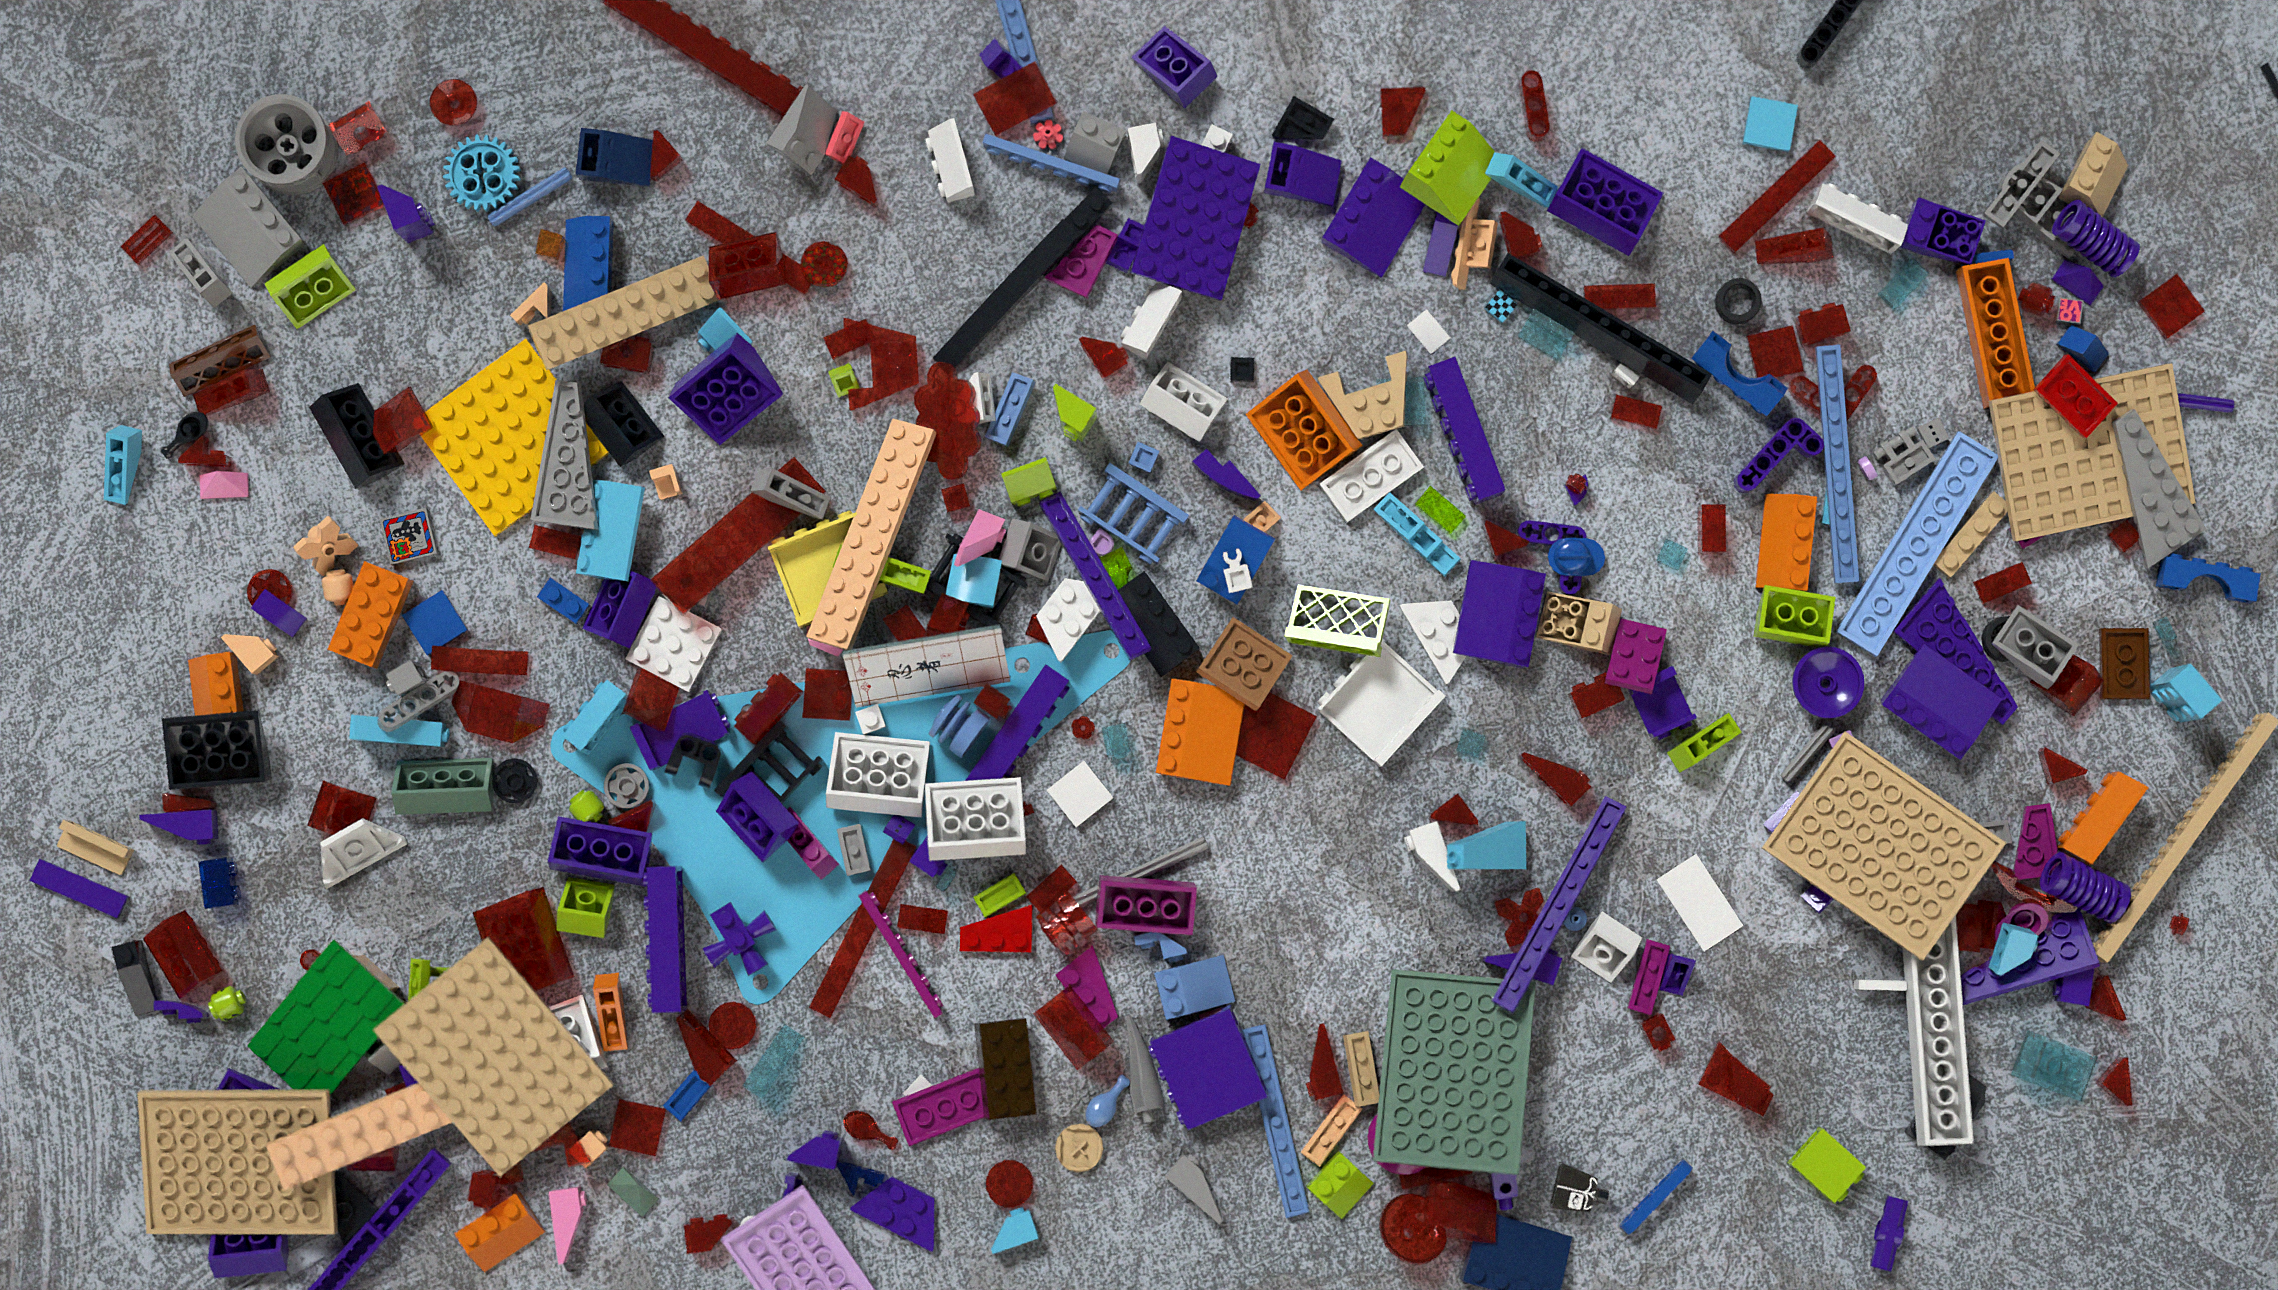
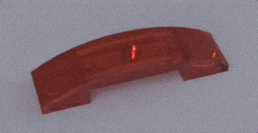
[431,645,529,675]
[1990,861,2077,912]

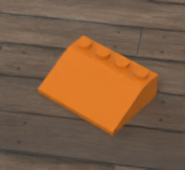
[1246,369,1363,490]
[1156,678,1245,786]

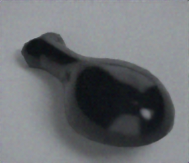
[160,412,209,459]

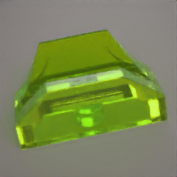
[1099,547,1132,590]

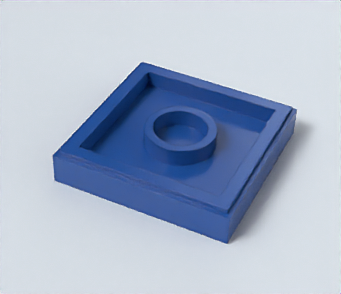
[402,590,468,656]

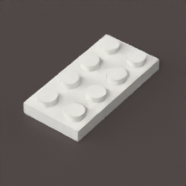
[1319,429,1424,523]

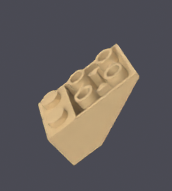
[1536,592,1622,655]

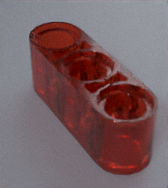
[1519,70,1550,142]

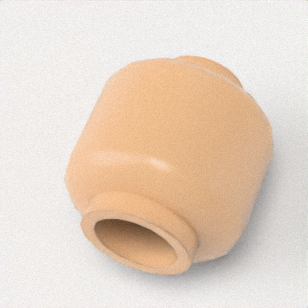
[321,569,354,606]

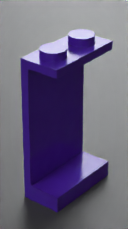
[629,690,731,771]

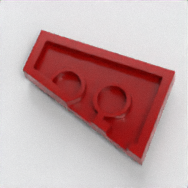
[960,905,1032,952]

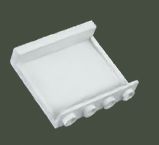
[1317,638,1445,767]

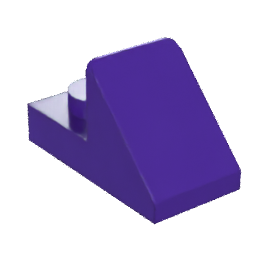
[979,38,1027,88]

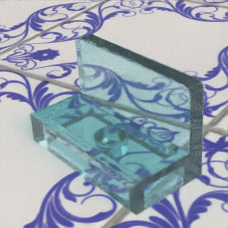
[1518,309,1575,360]

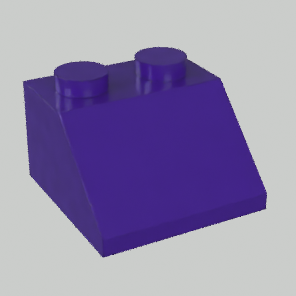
[787,1130,843,1170]

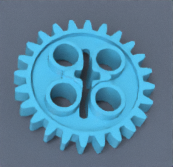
[443,134,521,212]

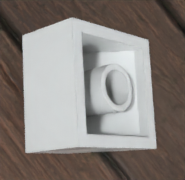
[1127,123,1164,184]
[1571,911,1642,983]

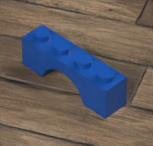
[1691,331,1788,416]
[2156,554,2261,603]

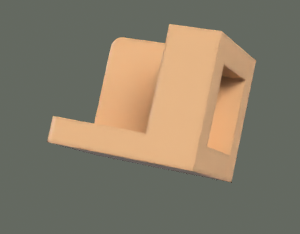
[649,464,683,500]

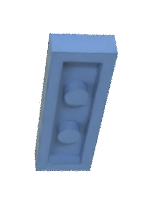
[985,372,1036,447]

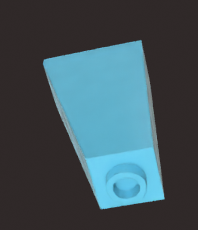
[349,715,450,747]
[1447,821,1526,870]

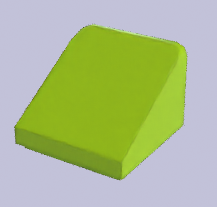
[828,363,860,398]

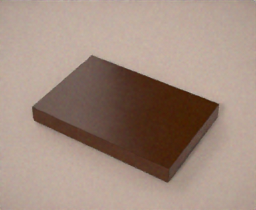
[2099,628,2150,700]

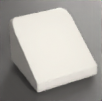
[1612,362,1640,389]

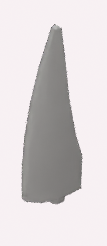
[1126,1015,1165,1123]

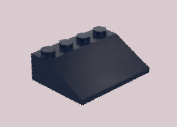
[1460,1209,1572,1290]

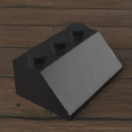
[583,381,664,467]

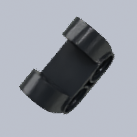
[664,732,721,789]

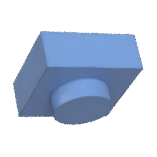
[1128,442,1160,473]

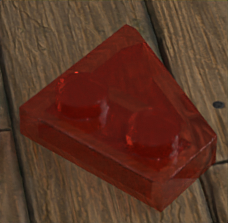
[1380,87,1426,137]

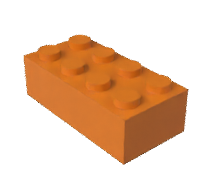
[327,561,414,669]

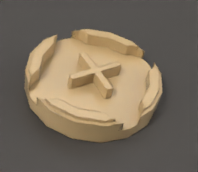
[1055,1124,1103,1172]

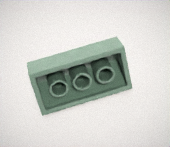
[391,758,494,815]

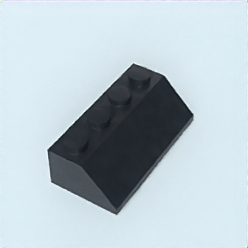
[309,383,405,489]
[1118,571,1200,677]

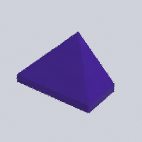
[2051,260,2104,306]

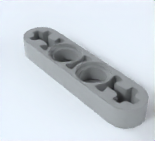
[377,671,459,732]

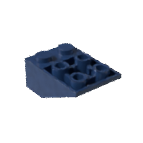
[575,128,655,187]

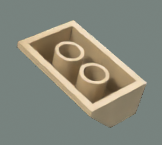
[2058,132,2128,217]

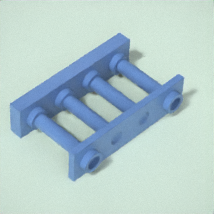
[1078,463,1189,565]

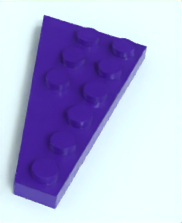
[1893,578,2018,725]

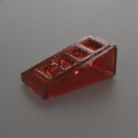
[162,793,217,813]

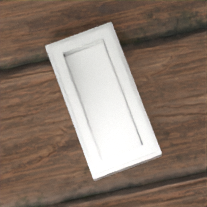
[1854,979,1907,991]

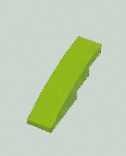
[833,544,931,594]

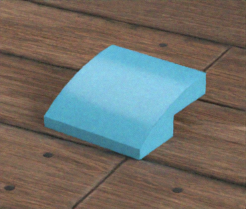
[945,554,1002,608]

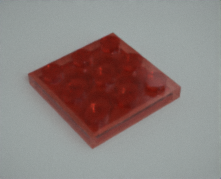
[1236,692,1317,780]

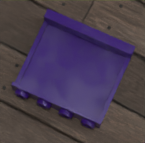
[1148,1005,1268,1130]

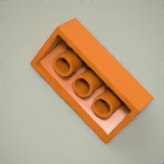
[1755,494,1817,592]
[2057,771,2149,865]

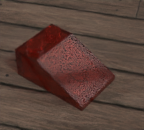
[1423,1179,1497,1243]

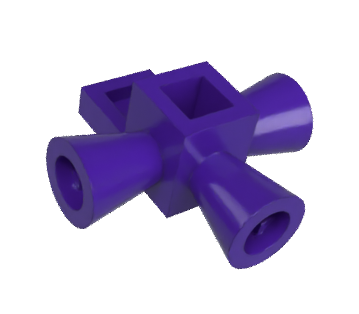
[703,902,777,976]

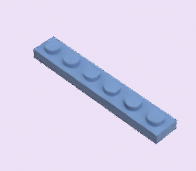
[983,134,1120,193]

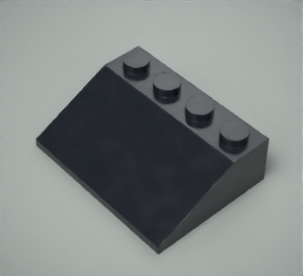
[162,710,272,790]

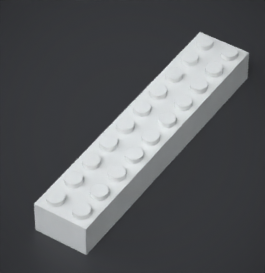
[1902,916,1973,1146]

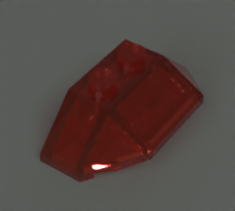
[451,680,550,744]

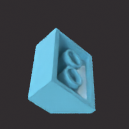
[563,680,633,756]

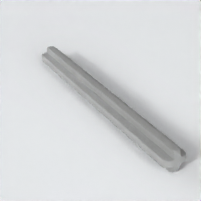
[1076,837,1208,907]

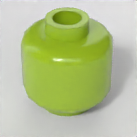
[569,789,605,823]

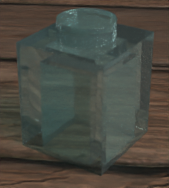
[1102,723,1131,760]

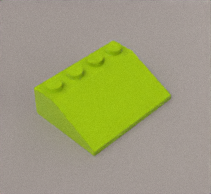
[1400,110,1496,226]

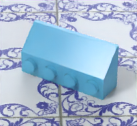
[576,480,645,581]

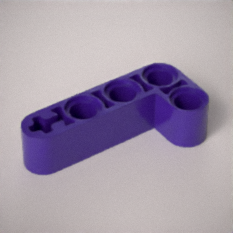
[1733,418,1824,493]

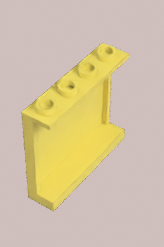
[768,511,889,628]

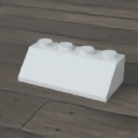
[1806,183,1908,254]

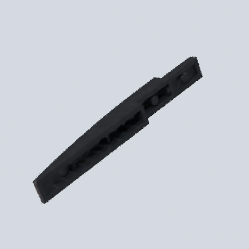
[933,187,1113,375]

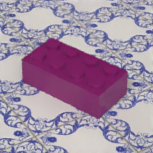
[1095,875,1197,935]

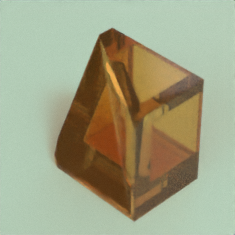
[535,229,565,261]

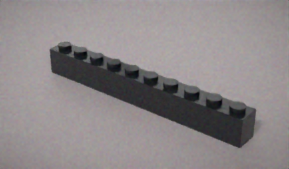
[1489,253,1712,405]

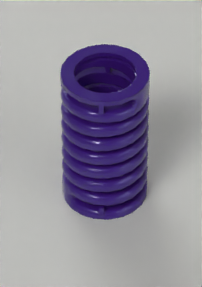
[2052,200,2140,278]
[2040,852,2131,923]

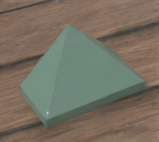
[607,1166,659,1217]

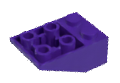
[1264,142,1342,207]
[1900,197,1986,265]

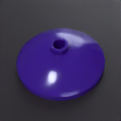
[1792,647,1864,718]

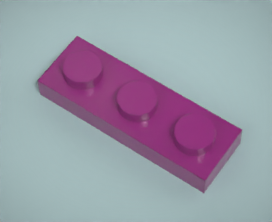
[1627,939,1670,1015]

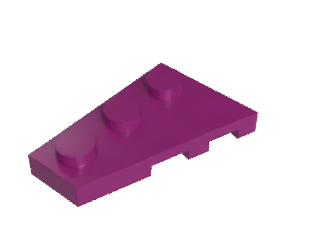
[1055,946,1118,1032]

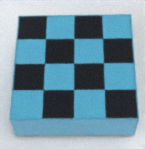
[1484,290,1518,324]

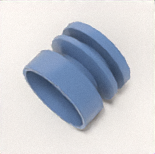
[928,694,991,758]

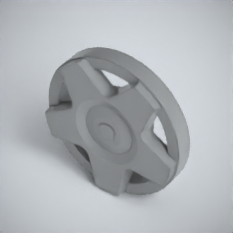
[604,763,649,808]

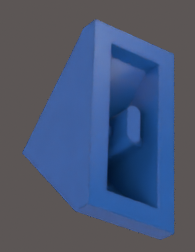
[2056,325,2109,373]

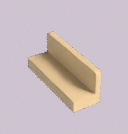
[57,820,134,875]

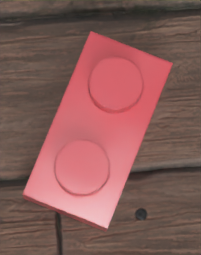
[825,111,865,165]

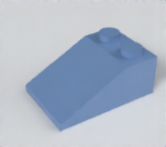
[1154,955,1235,1020]

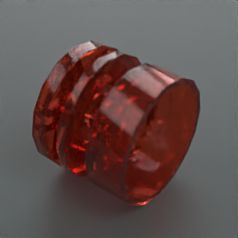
[1036,891,1098,955]

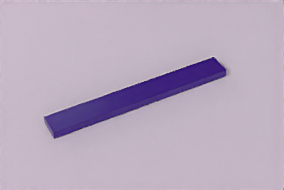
[1039,492,1151,661]

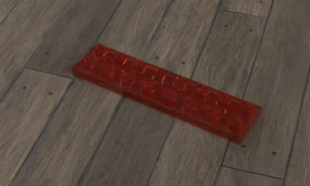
[651,457,826,616]

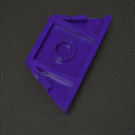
[850,1176,935,1252]

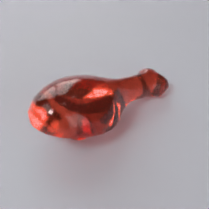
[843,1111,899,1150]

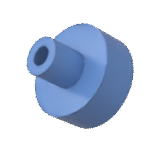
[1563,907,1587,931]

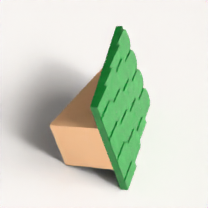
[247,939,405,1096]

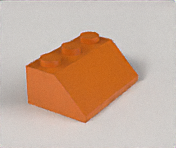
[188,652,244,715]
[454,1192,546,1272]

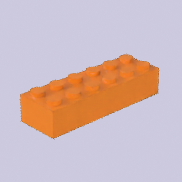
[1956,258,2035,409]

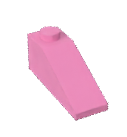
[954,509,1006,567]
[549,1186,587,1264]

